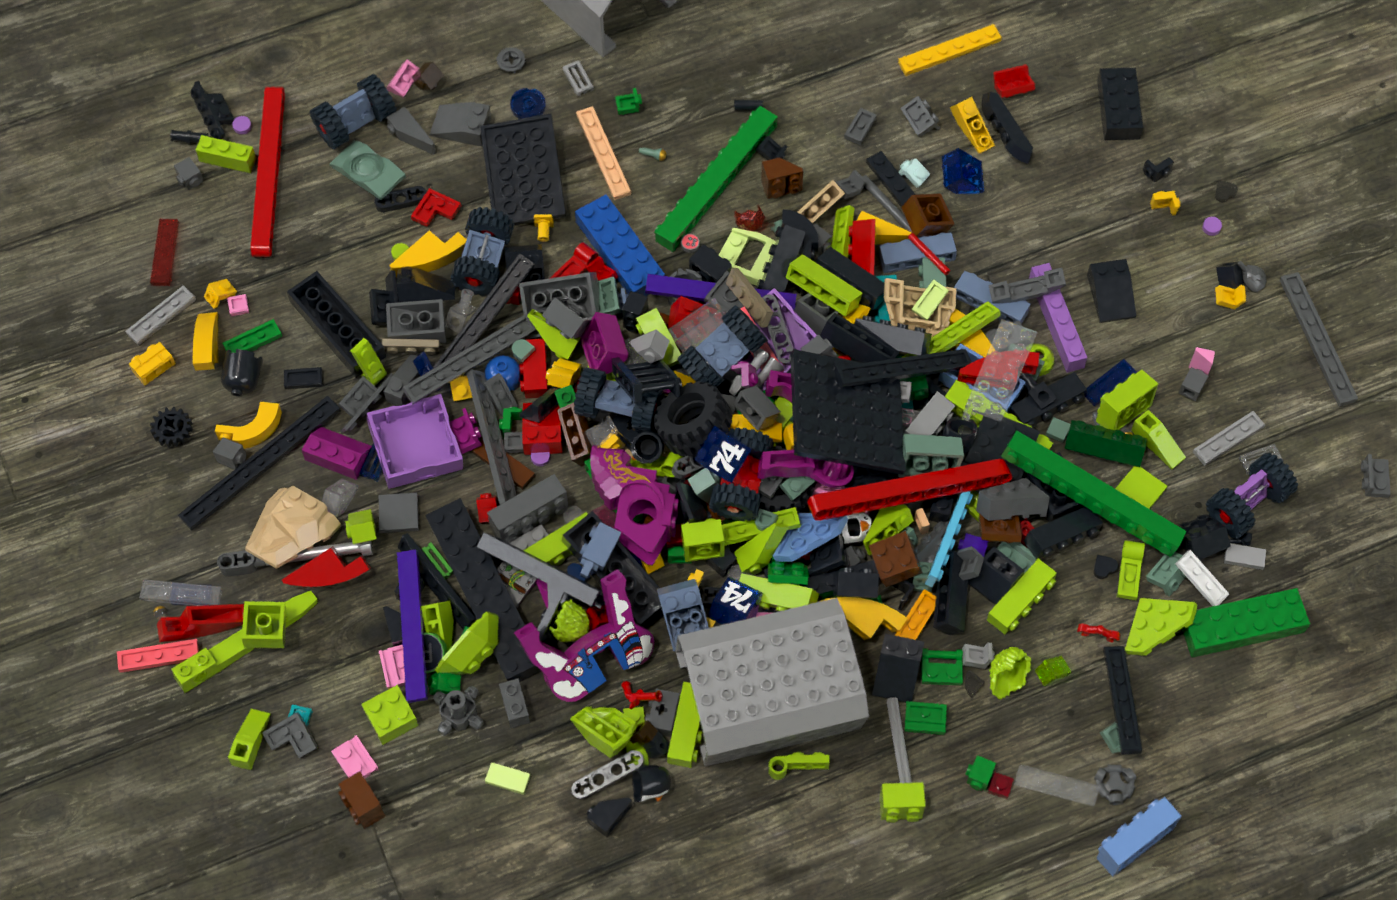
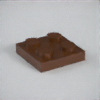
[978,513,1022,543]

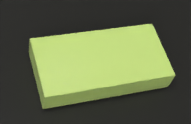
[911,279,949,320]
[485,762,530,795]

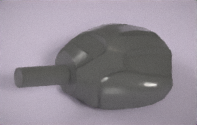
[1238,261,1267,292]

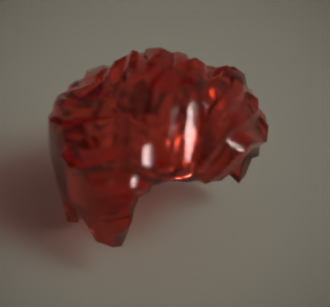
[734,205,765,231]

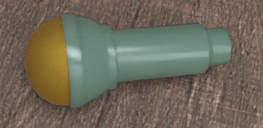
[639,148,666,161]

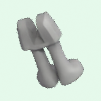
[729,348,784,396]

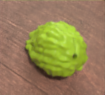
[549,600,590,642]
[989,647,1031,699]

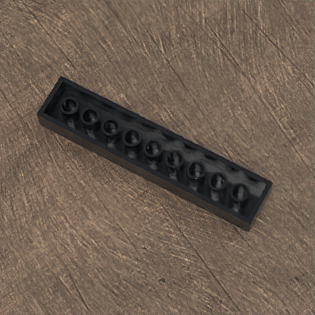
[425,498,542,682]

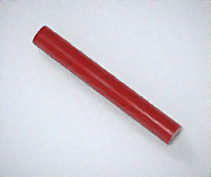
[908,233,950,275]

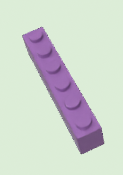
[1029,263,1087,373]

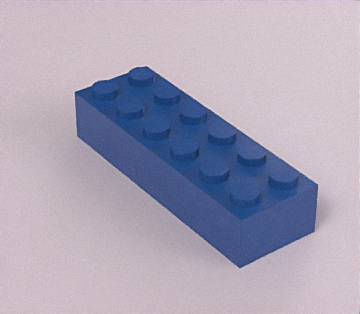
[575,194,665,296]

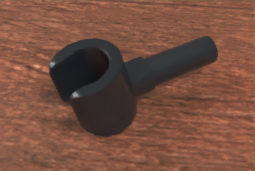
[1229,532,1252,546]

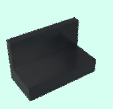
[520,387,559,423]

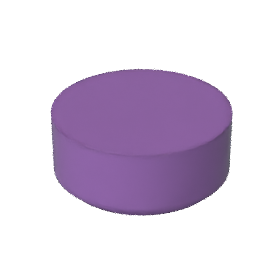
[233,116,252,135]
[1202,217,1222,236]
[531,452,550,466]

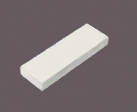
[1175,550,1229,606]

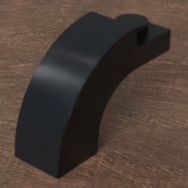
[782,209,819,261]

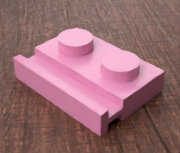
[379,644,405,689]
[331,735,378,778]

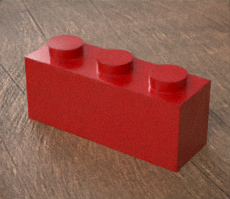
[520,339,548,399]

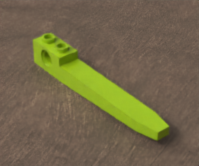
[171,591,318,693]

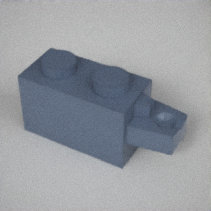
[580,522,621,579]

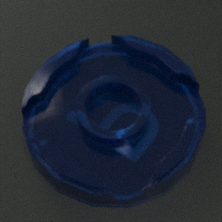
[510,88,546,119]

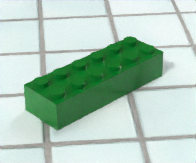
[1181,588,1310,658]

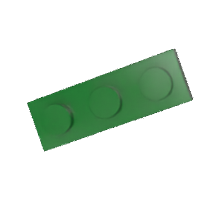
[222,319,282,353]

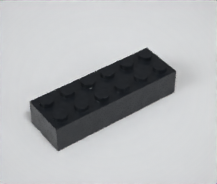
[287,271,386,378]
[561,511,662,626]

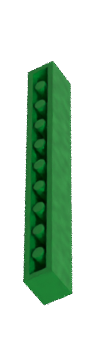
[654,106,778,252]
[1001,430,1186,557]

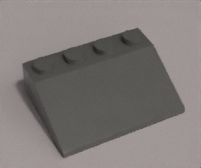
[519,272,599,339]

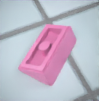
[386,59,419,97]
[1189,347,1215,375]

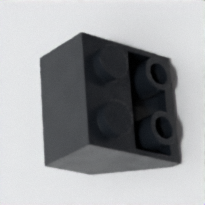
[505,244,545,283]
[1179,514,1231,560]
[968,546,1025,605]

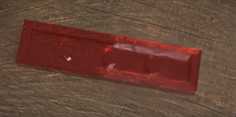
[150,219,179,286]

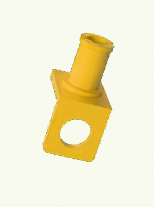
[534,215,554,242]

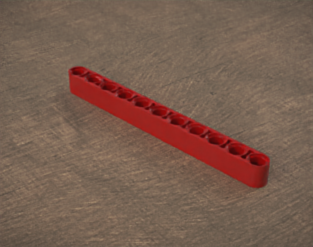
[251,87,285,257]
[807,459,1012,521]

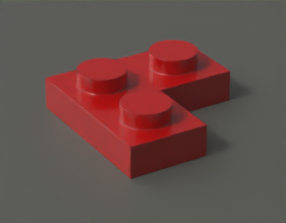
[411,188,461,227]

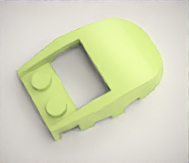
[719,228,776,286]

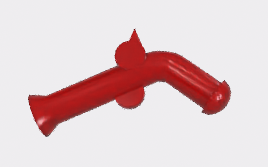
[621,681,662,709]

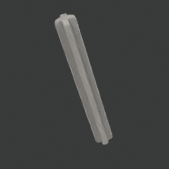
[887,697,912,783]

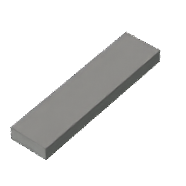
[125,286,196,346]
[1193,411,1265,466]

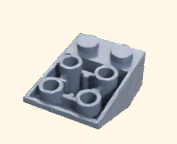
[657,579,709,651]

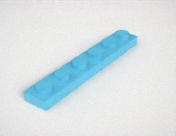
[925,491,973,587]

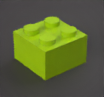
[681,519,724,562]
[242,601,287,648]
[362,685,418,745]
[880,782,925,822]

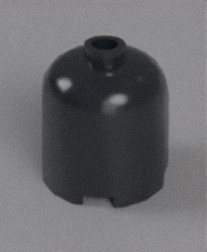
[221,349,263,397]

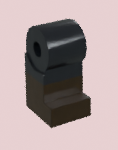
[630,720,669,759]

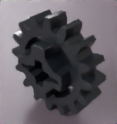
[150,407,193,448]

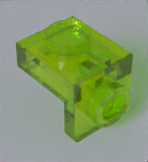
[1035,655,1071,686]

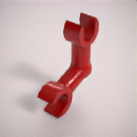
[1077,624,1120,643]

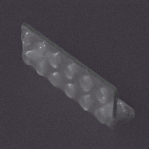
[962,319,1037,422]

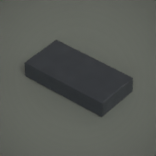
[284,367,323,389]

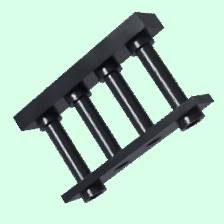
[612,357,682,403]

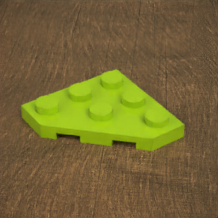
[1125,598,1198,656]

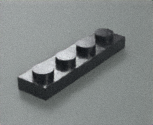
[866,151,916,207]

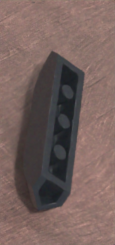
[982,92,1033,164]

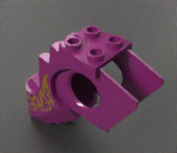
[590,444,679,565]

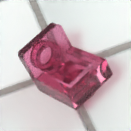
[591,504,616,529]

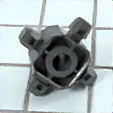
[433,686,483,736]

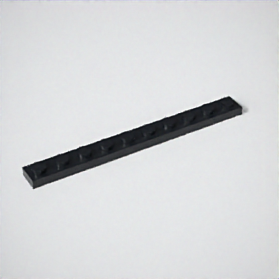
[178,396,340,531]

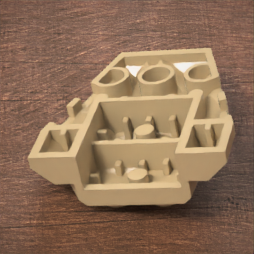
[884,278,956,355]
[245,486,341,569]

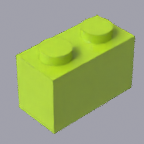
[345,509,376,544]

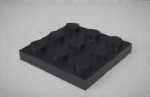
[965,409,1040,482]

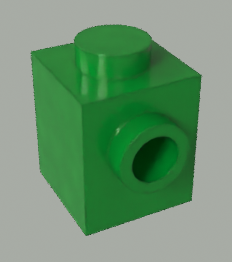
[965,755,996,791]

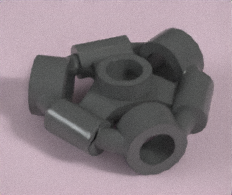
[1094,764,1136,805]

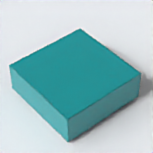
[288,704,312,726]

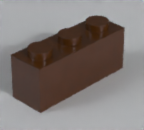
[557,402,594,467]

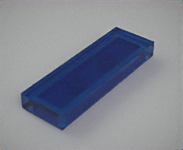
[1085,359,1137,407]

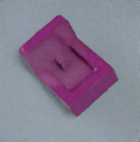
[731,361,758,389]

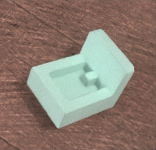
[899,158,930,187]

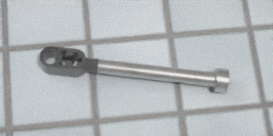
[217,540,373,577]

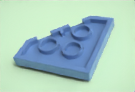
[773,513,848,562]

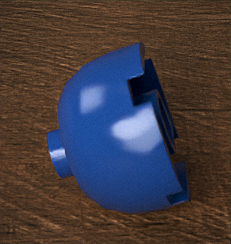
[484,355,522,391]

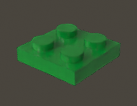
[768,561,808,585]

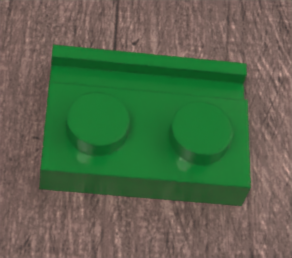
[904,701,947,735]

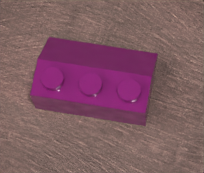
[580,312,628,374]
[302,427,373,480]

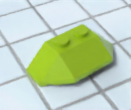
[435,611,499,674]
[570,707,638,758]

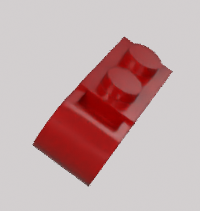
[549,242,598,279]

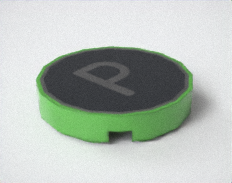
[423,632,448,673]

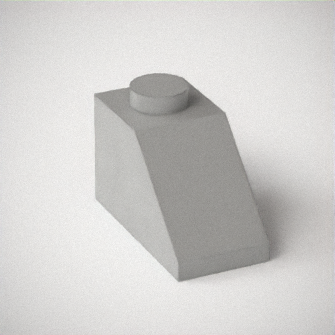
[630,329,670,364]

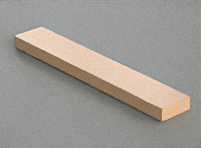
[576,106,631,200]

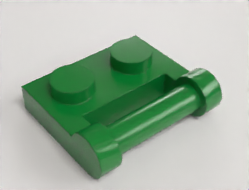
[922,648,963,686]

